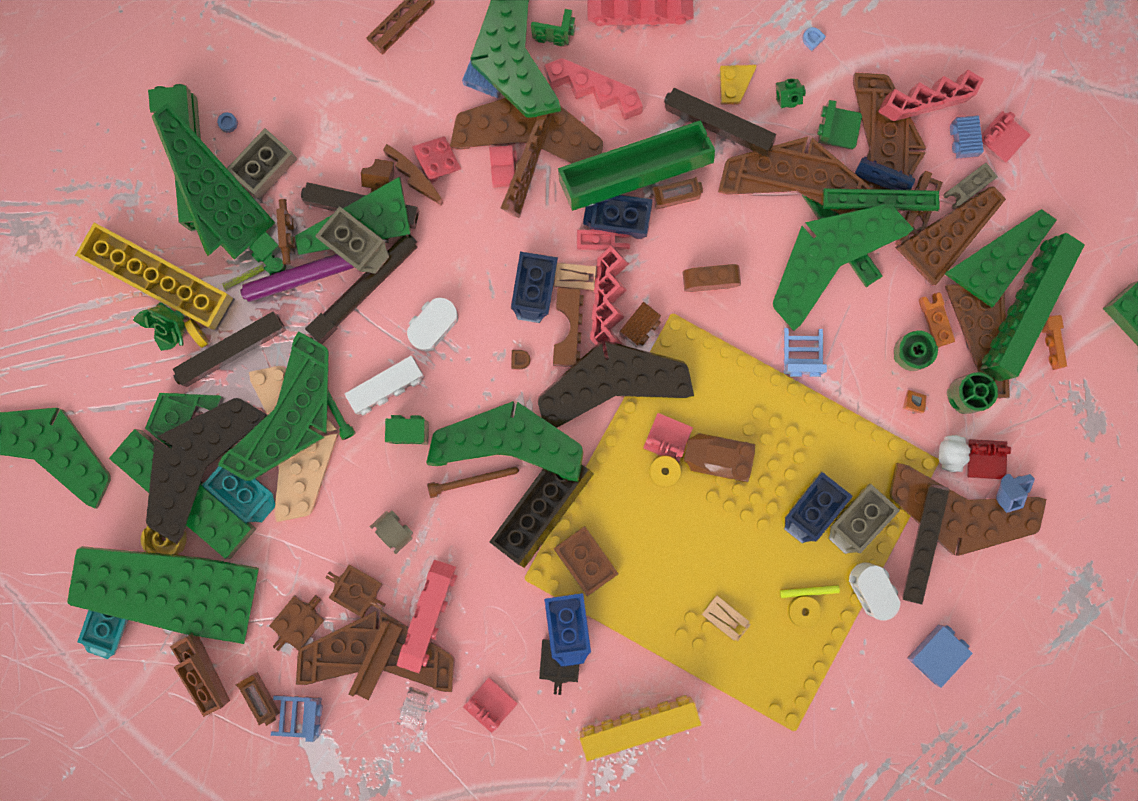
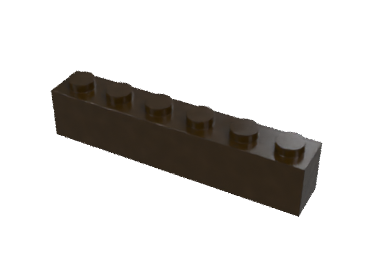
[902,483,949,605]

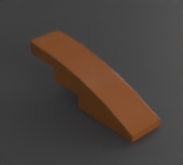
[383,144,443,206]

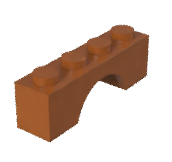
[553,288,584,367]

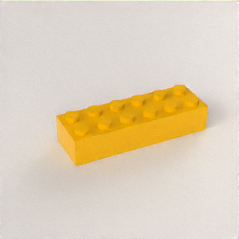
[579,695,701,762]

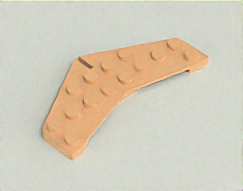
[249,366,338,522]

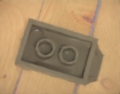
[315,206,389,274]
[828,484,900,554]

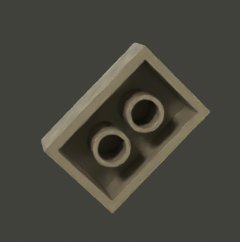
[227,128,297,200]

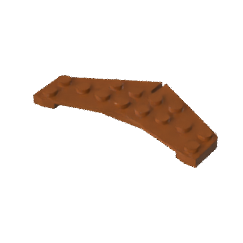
[853,73,926,190]
[450,98,603,164]
[718,136,872,215]
[890,463,1047,556]
[296,610,454,692]

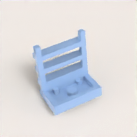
[784,328,827,377]

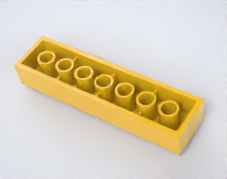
[75,222,233,331]

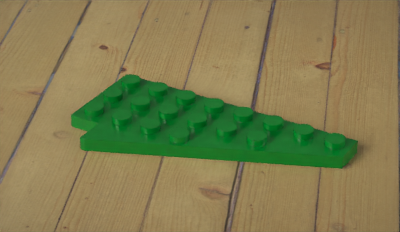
[151,103,275,259]

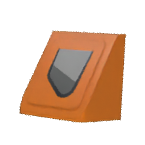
[903,390,927,414]

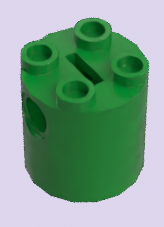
[947,372,998,414]

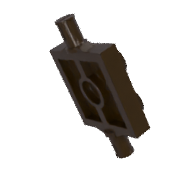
[539,639,579,695]

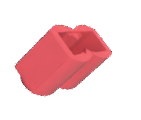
[489,145,517,188]

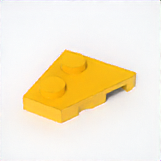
[719,65,756,105]

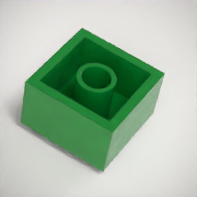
[385,415,429,445]

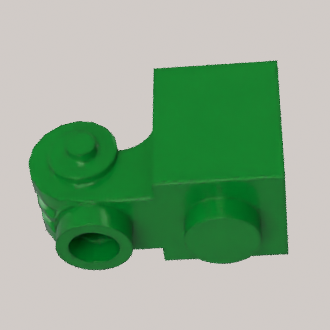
[249,232,286,275]

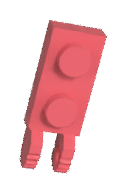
[577,230,630,250]

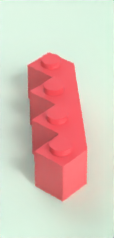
[587,0,694,26]
[544,58,643,120]
[878,70,984,121]
[590,246,629,356]
[397,559,457,673]

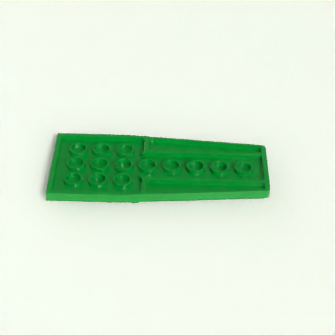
[67,546,259,644]

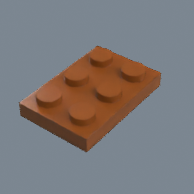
[553,526,619,597]

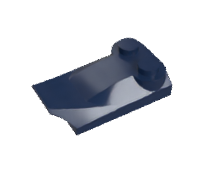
[583,195,653,239]
[511,251,558,323]
[784,472,853,543]

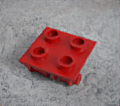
[967,439,1011,479]

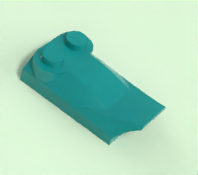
[202,466,275,523]
[77,610,128,659]

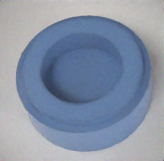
[217,112,238,133]

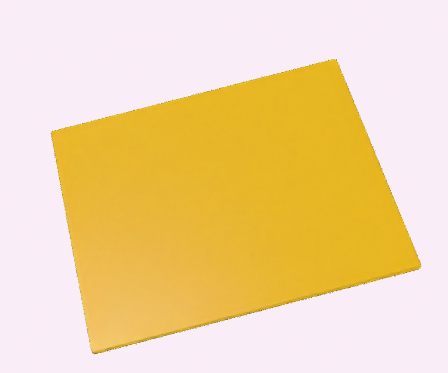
[525,314,939,731]

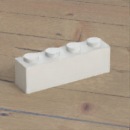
[345,356,424,416]

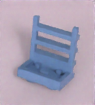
[270,695,323,742]

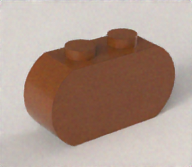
[682,264,741,292]

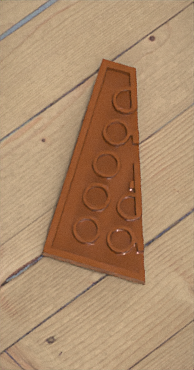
[945,285,1010,398]

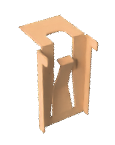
[554,263,597,291]
[702,596,751,641]

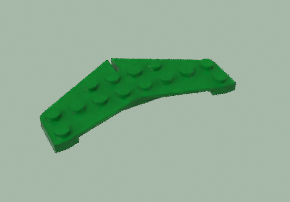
[470,0,561,118]
[773,204,914,331]
[218,331,329,481]
[426,401,584,481]
[0,408,111,509]

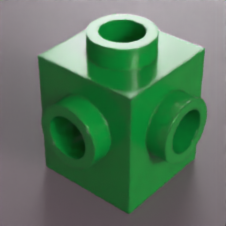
[776,78,806,108]

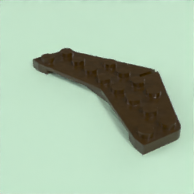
[538,341,694,428]
[146,398,267,545]

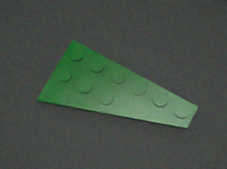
[295,177,411,255]

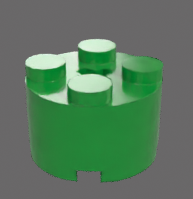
[894,330,938,371]

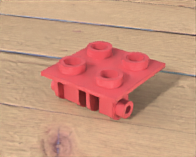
[982,111,1031,163]
[412,136,461,183]
[643,413,693,462]
[463,678,518,733]

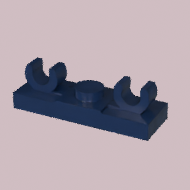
[854,156,916,190]

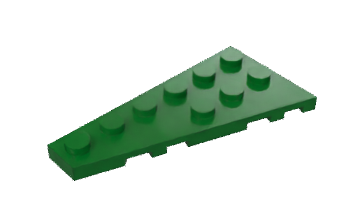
[945,209,1057,308]

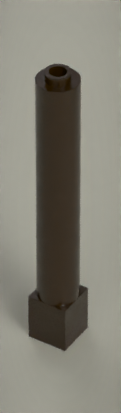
[305,234,418,344]

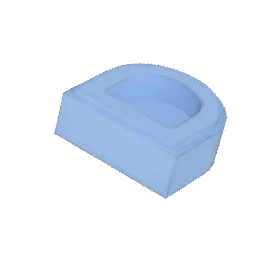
[802,27,826,51]

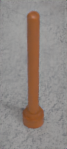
[427,467,519,498]

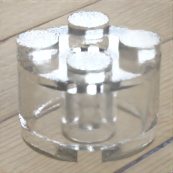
[396,686,434,732]

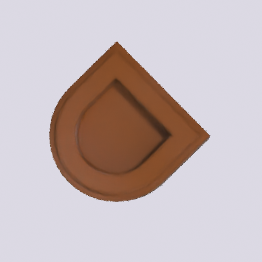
[511,350,531,370]

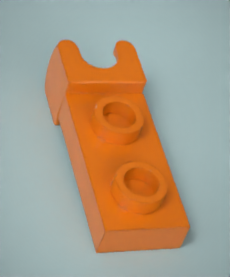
[919,292,956,347]
[1042,315,1067,370]

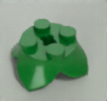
[133,302,186,351]

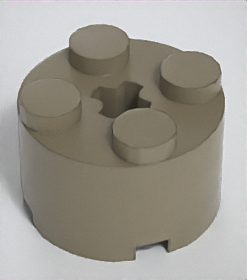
[369,510,413,554]

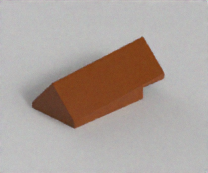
[170,633,230,717]

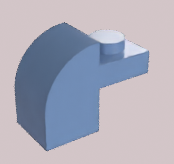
[996,473,1035,513]

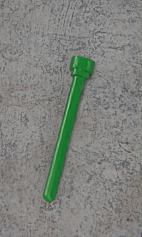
[328,390,356,440]

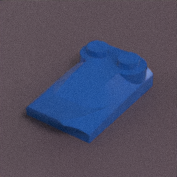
[544,593,591,667]

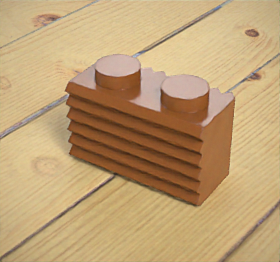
[619,302,661,347]

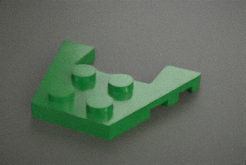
[145,393,222,449]

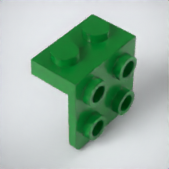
[531,9,576,46]
[817,100,862,150]

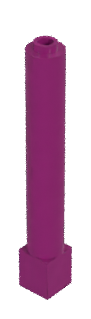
[240,254,354,302]

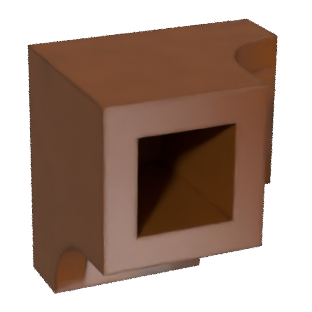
[361,159,394,192]

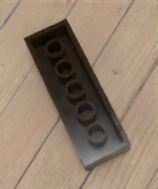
[489,465,594,568]

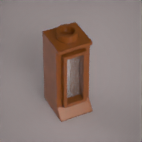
[651,177,703,210]
[236,672,280,726]

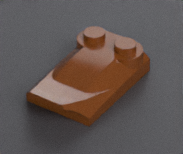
[684,433,755,482]

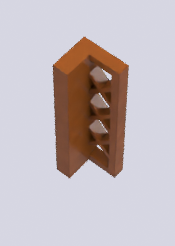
[366,0,435,55]
[895,171,943,246]
[348,620,403,700]

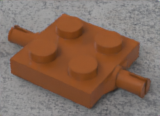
[276,199,297,265]
[326,565,386,618]
[269,595,325,651]

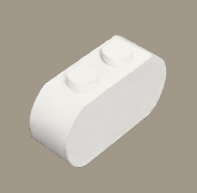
[407,298,458,352]
[849,562,900,621]

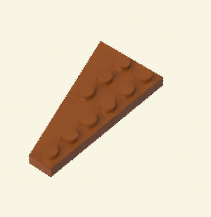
[500,113,553,219]
[895,186,1006,285]

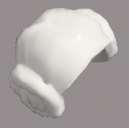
[939,435,971,472]

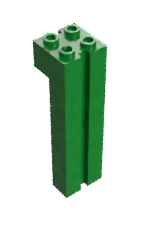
[148,84,201,231]

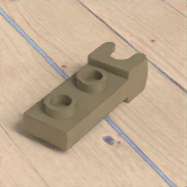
[943,162,998,209]

